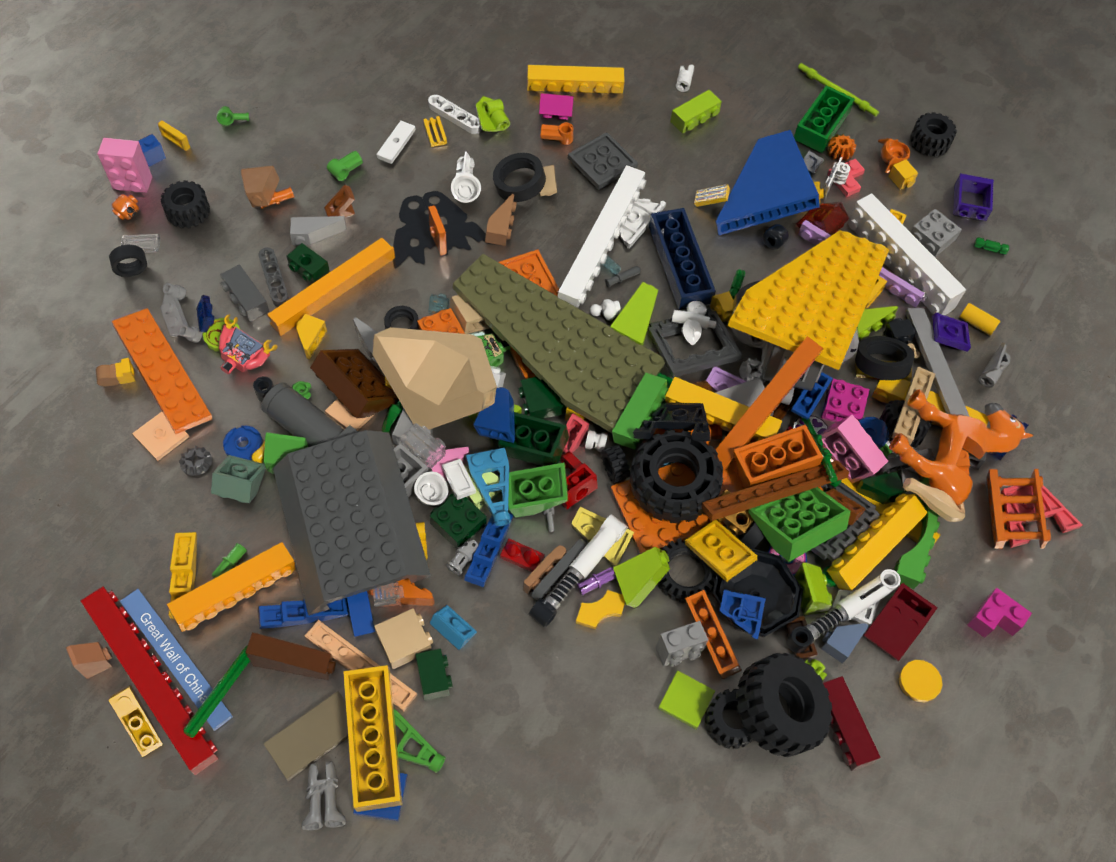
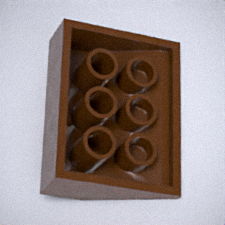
[310,349,399,418]

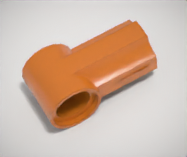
[540,122,573,145]

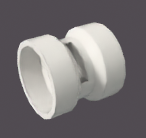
[585,430,608,452]

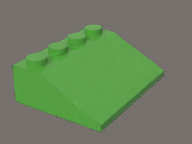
[748,487,851,562]

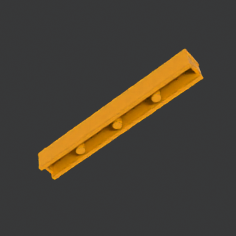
[267,238,395,336]

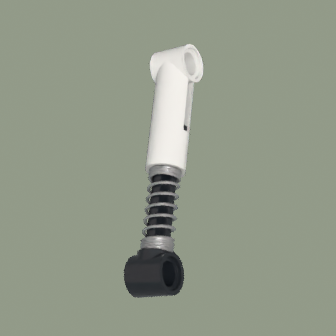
[528,514,628,628]
[787,569,901,653]

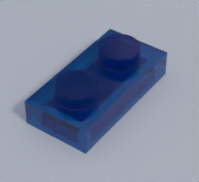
[196,295,214,333]

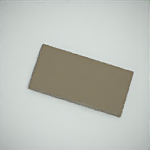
[263,691,348,781]

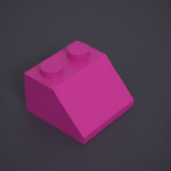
[539,93,574,120]

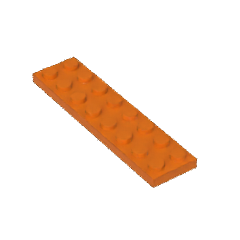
[112,308,212,434]

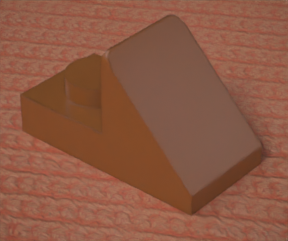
[324,185,355,217]

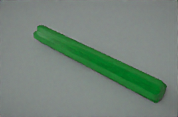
[184,645,250,738]

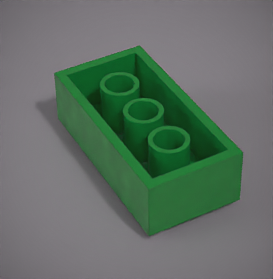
[794,85,855,153]

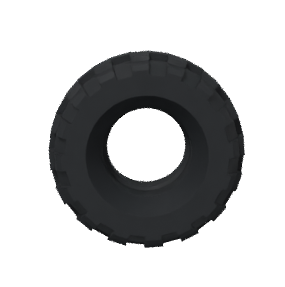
[630,430,723,523]

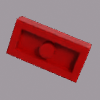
[500,538,545,572]

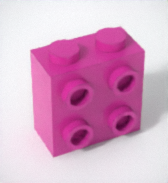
[821,378,870,423]

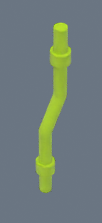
[798,63,879,117]

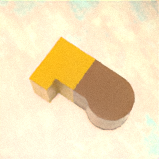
[96,358,136,387]

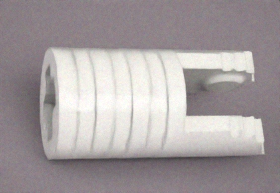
[676,64,694,92]

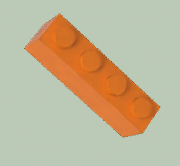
[685,590,742,679]

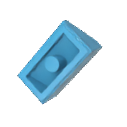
[430,605,477,650]

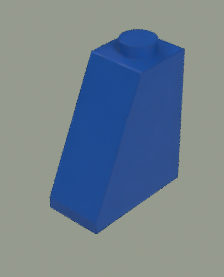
[473,387,515,443]

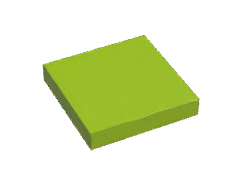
[658,670,715,730]

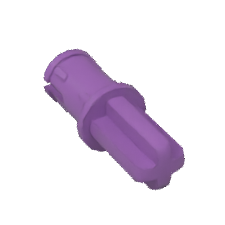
[577,567,617,596]

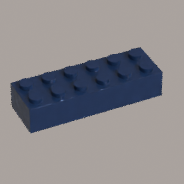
[649,208,716,310]

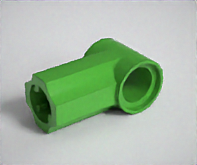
[327,151,363,181]

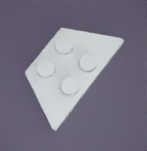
[619,198,666,249]

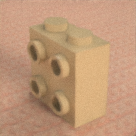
[450,295,490,334]
[374,608,433,669]

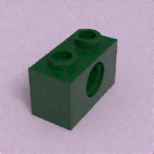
[287,243,330,284]

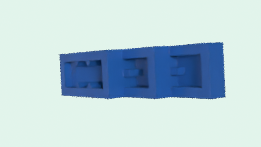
[464,513,514,587]
[347,591,375,637]
[258,598,348,629]

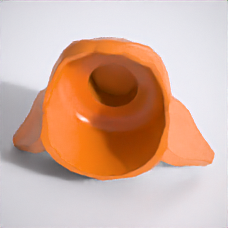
[878,138,910,173]

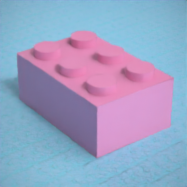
[97,138,152,193]
[820,415,888,483]

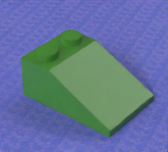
[508,463,568,518]

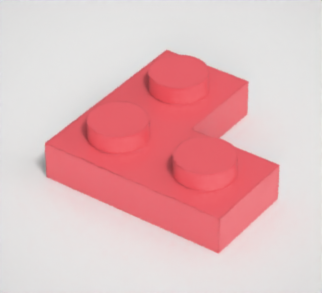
[827,159,865,197]

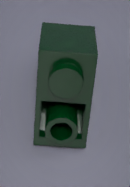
[856,472,906,504]

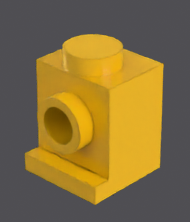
[710,291,734,322]

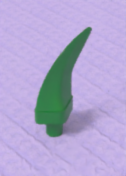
[382,401,403,433]

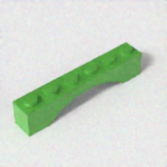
[894,477,940,589]

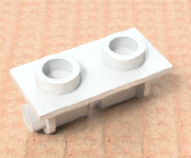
[456,152,475,176]

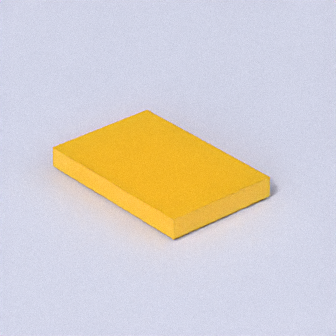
[685,520,757,582]

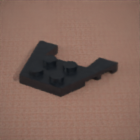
[633,403,711,441]

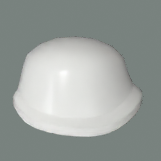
[451,173,481,203]
[414,471,448,505]

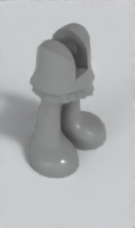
[302,761,346,831]

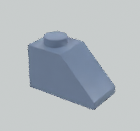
[822,623,869,664]

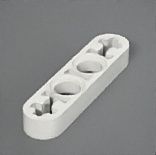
[428,95,482,134]

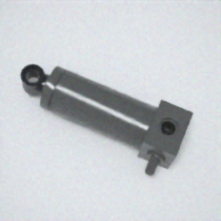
[253,376,358,447]

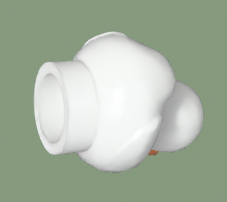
[590,299,621,321]

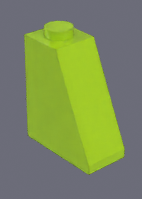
[613,547,670,608]

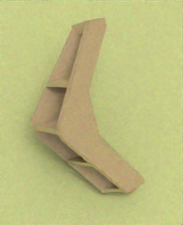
[373,327,497,432]

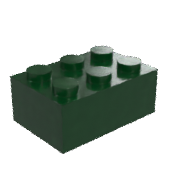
[498,412,569,466]

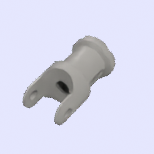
[446,540,478,575]

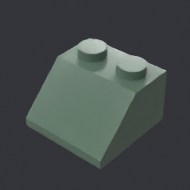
[211,455,266,503]

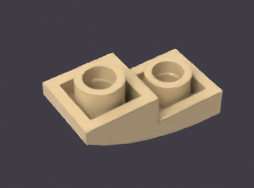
[540,165,557,196]

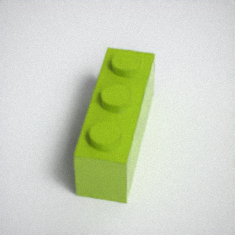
[670,90,722,134]

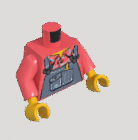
[219,314,277,374]

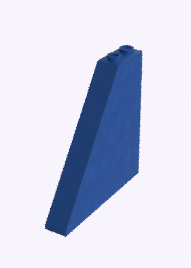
[716,130,820,235]

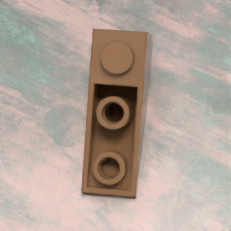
[485,194,517,246]

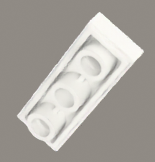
[376,120,416,164]

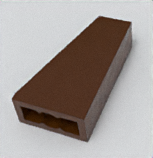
[246,632,336,680]

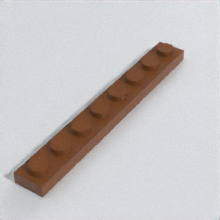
[701,460,849,521]

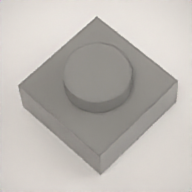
[804,151,824,174]

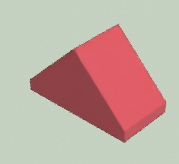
[563,413,589,453]

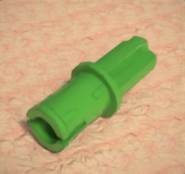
[212,543,247,578]

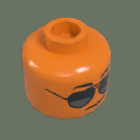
[112,194,139,220]

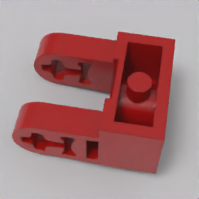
[560,451,598,509]

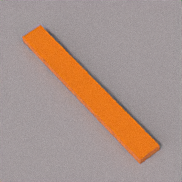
[716,336,824,473]

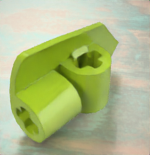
[476,96,510,132]

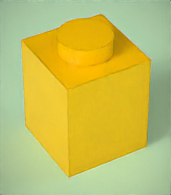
[888,159,918,190]

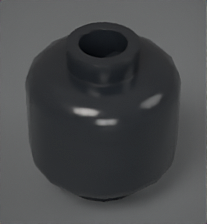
[763,224,789,250]

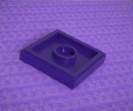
[932,312,971,352]

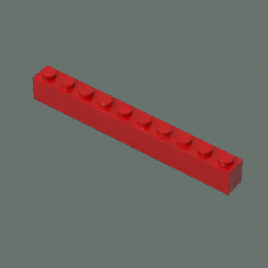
[80,586,218,776]

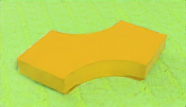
[576,590,625,629]

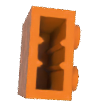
[417,308,465,334]

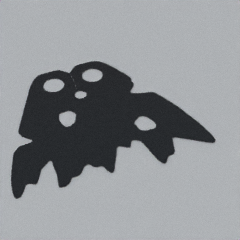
[393,191,491,268]

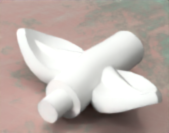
[672,301,716,346]

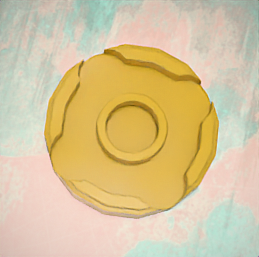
[899,660,943,703]

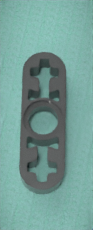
[880,448,935,473]

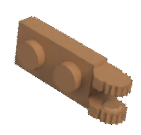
[523,545,567,595]

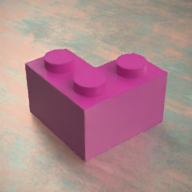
[967,588,1032,638]

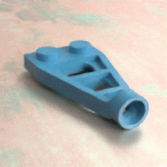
[466,448,511,526]

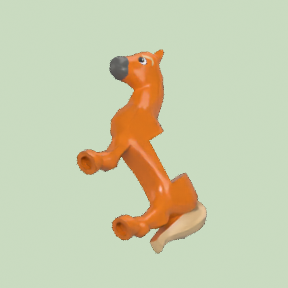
[889,389,1034,522]

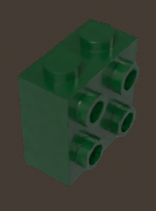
[518,377,567,419]
[430,494,487,549]

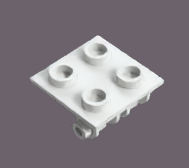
[823,157,850,201]

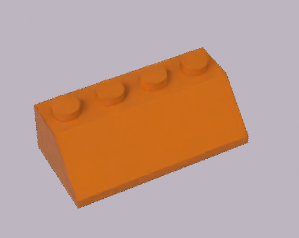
[733,425,823,489]

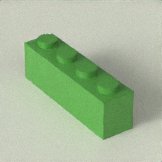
[612,373,669,450]

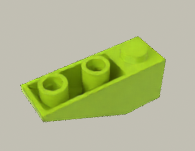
[858,306,898,340]

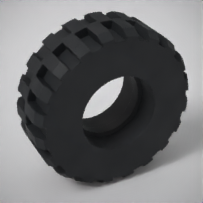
[736,653,832,757]

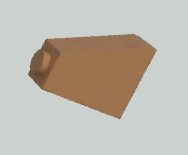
[241,166,280,207]

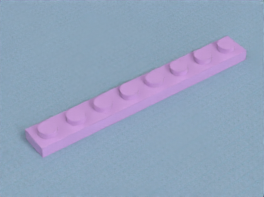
[798,220,925,308]

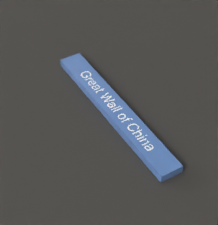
[120,589,233,731]

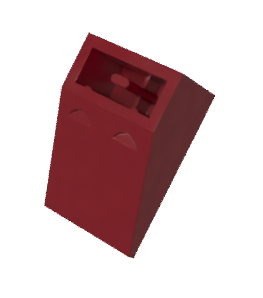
[863,583,938,662]

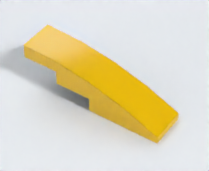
[168,532,197,619]

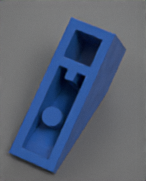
[791,372,833,420]

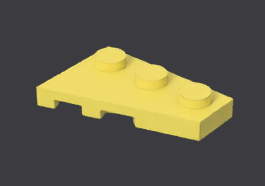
[571,507,634,567]

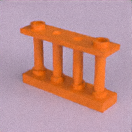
[986,469,1051,549]

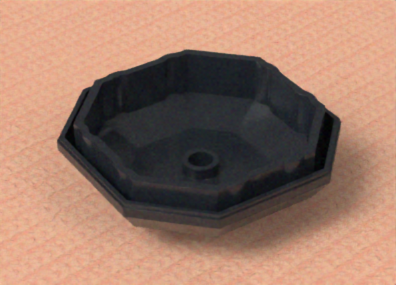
[712,548,803,637]

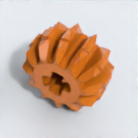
[827,134,856,161]

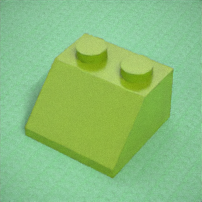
[794,563,833,616]

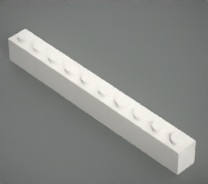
[558,165,646,308]

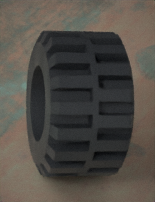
[910,112,957,157]
[160,180,210,228]
[879,400,932,447]
[705,689,752,749]

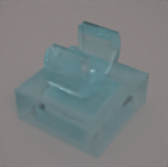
[429,293,449,314]

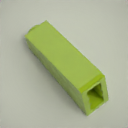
[610,282,658,345]

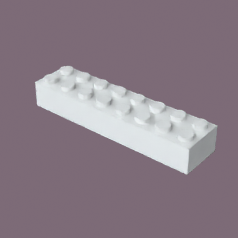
[847,193,966,315]

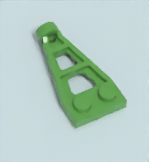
[394,709,446,773]

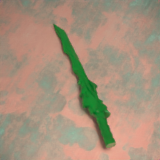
[800,416,838,483]

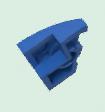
[720,589,766,639]

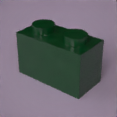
[416,648,453,701]

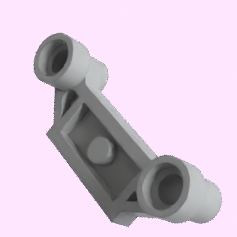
[160,283,202,343]

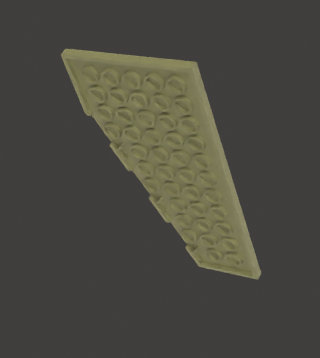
[452,254,666,433]

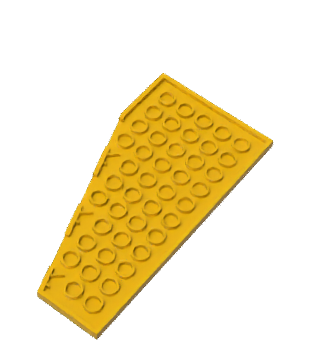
[728,230,889,370]

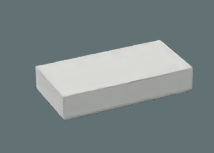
[442,459,476,500]

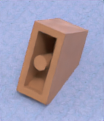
[66,642,112,679]

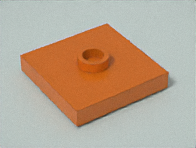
[428,205,447,256]

